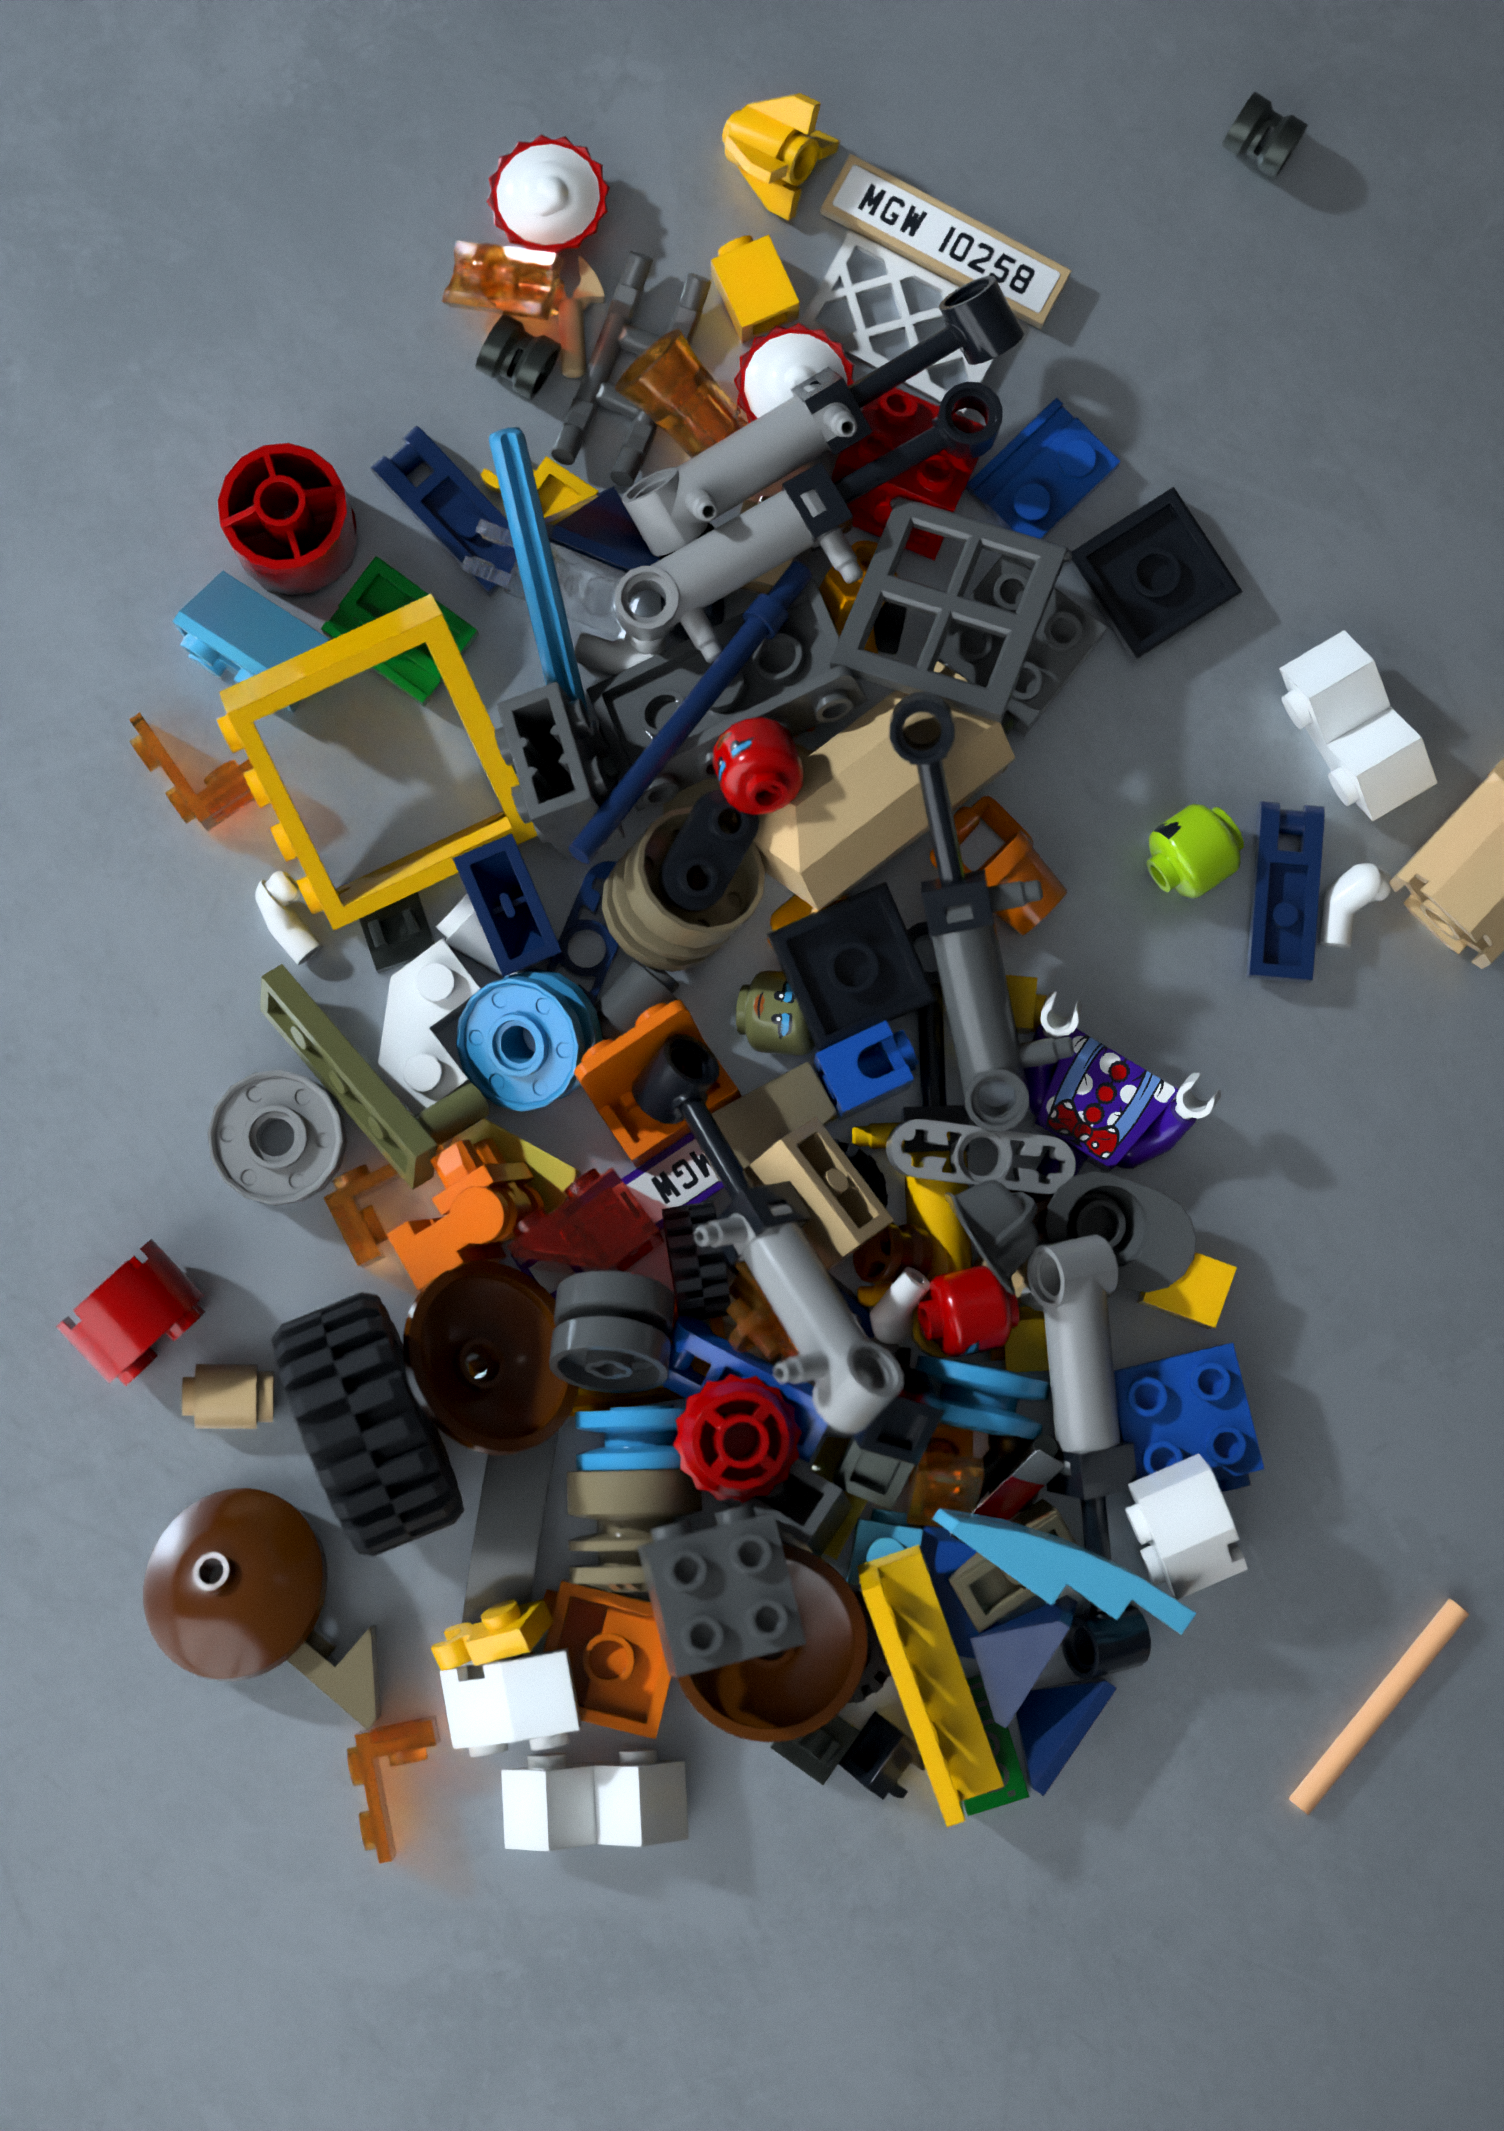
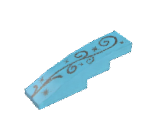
[932,1508,1197,1635]

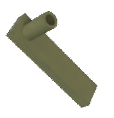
[260,964,489,1190]

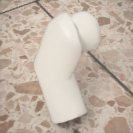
[574,632,666,675]
[1319,863,1391,948]
[255,871,323,965]

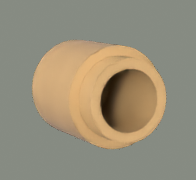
[182,1364,274,1429]

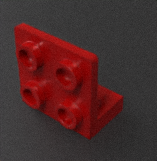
[831,387,985,561]

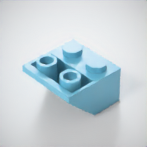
[172,571,330,713]

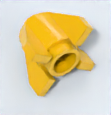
[722,93,840,220]

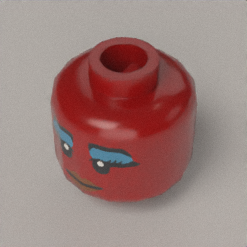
[713,717,804,815]
[918,1266,1019,1358]

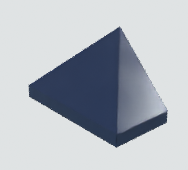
[544,486,660,573]
[453,833,562,977]
[970,1595,1078,1728]
[1016,1677,1117,1796]

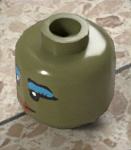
[736,970,815,1056]

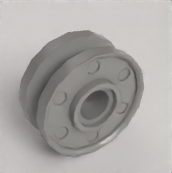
[207,1070,347,1205]

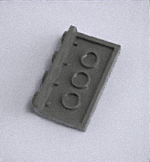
[586,578,868,811]

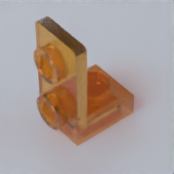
[129,712,255,831]
[323,1144,446,1269]
[907,1423,984,1528]
[347,1715,441,1864]

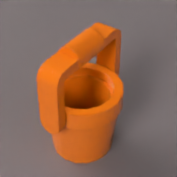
[930,796,1067,936]

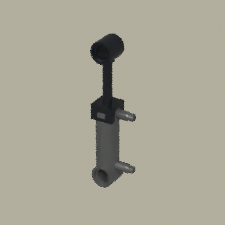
[889,692,1074,1132]

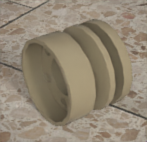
[602,806,765,972]
[567,1469,702,1592]

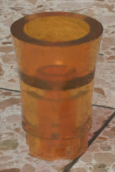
[615,329,748,458]

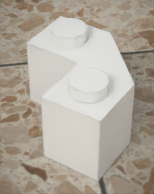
[1279,630,1438,821]
[378,938,481,1116]
[1125,1454,1248,1600]
[440,1648,582,1757]
[501,1748,689,1851]

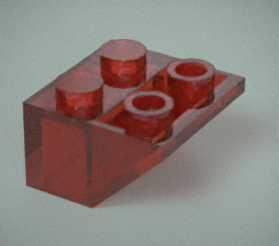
[507,1167,664,1275]

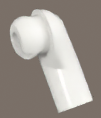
[869,1267,930,1344]

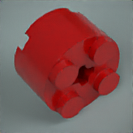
[56,1239,205,1387]

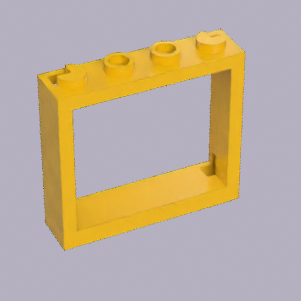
[216,594,538,931]

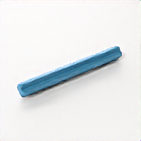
[489,427,589,715]

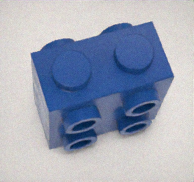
[1114,1343,1264,1498]

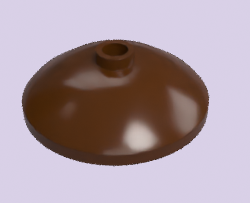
[403,1261,579,1455]
[143,1488,327,1682]
[676,1544,868,1742]

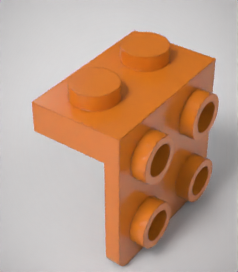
[574,1000,742,1168]

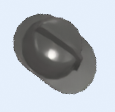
[1044,1171,1197,1292]
[945,1180,1040,1295]

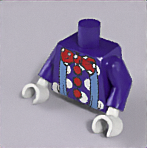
[1025,992,1221,1179]

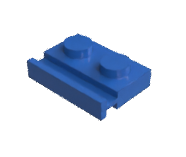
[966,397,1121,540]

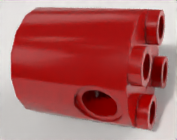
[218,443,358,595]

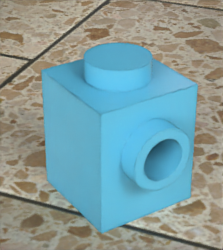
[846,1508,923,1586]

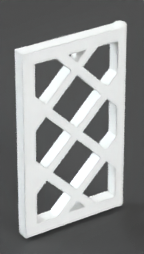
[800,230,1018,416]

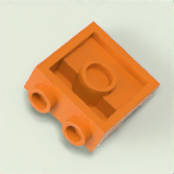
[530,1579,671,1739]

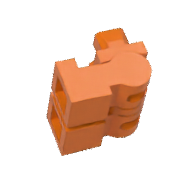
[386,1138,545,1291]

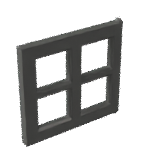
[830,496,1072,723]

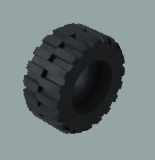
[272,1292,464,1556]

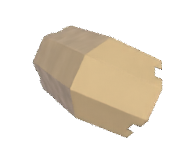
[732,661,1015,910]
[1388,758,1504,969]

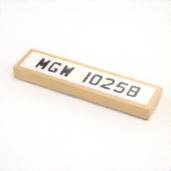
[820,154,1072,330]

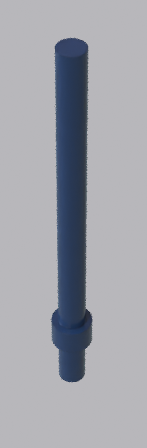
[568,561,813,864]

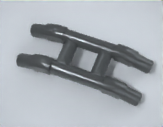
[551,251,712,487]

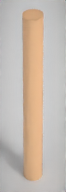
[1288,1598,1469,1815]

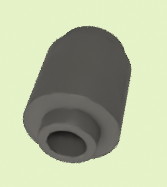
[594,962,680,1040]

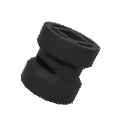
[1221,92,1308,179]
[475,313,561,400]

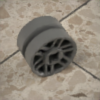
[549,1270,675,1393]

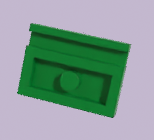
[321,556,479,707]

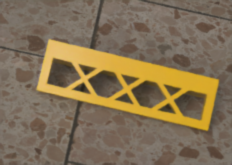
[857,1544,1004,1827]

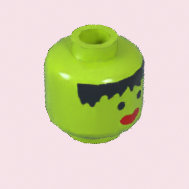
[1146,804,1244,899]

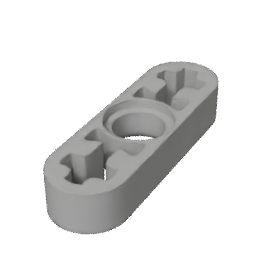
[886,1119,1076,1194]

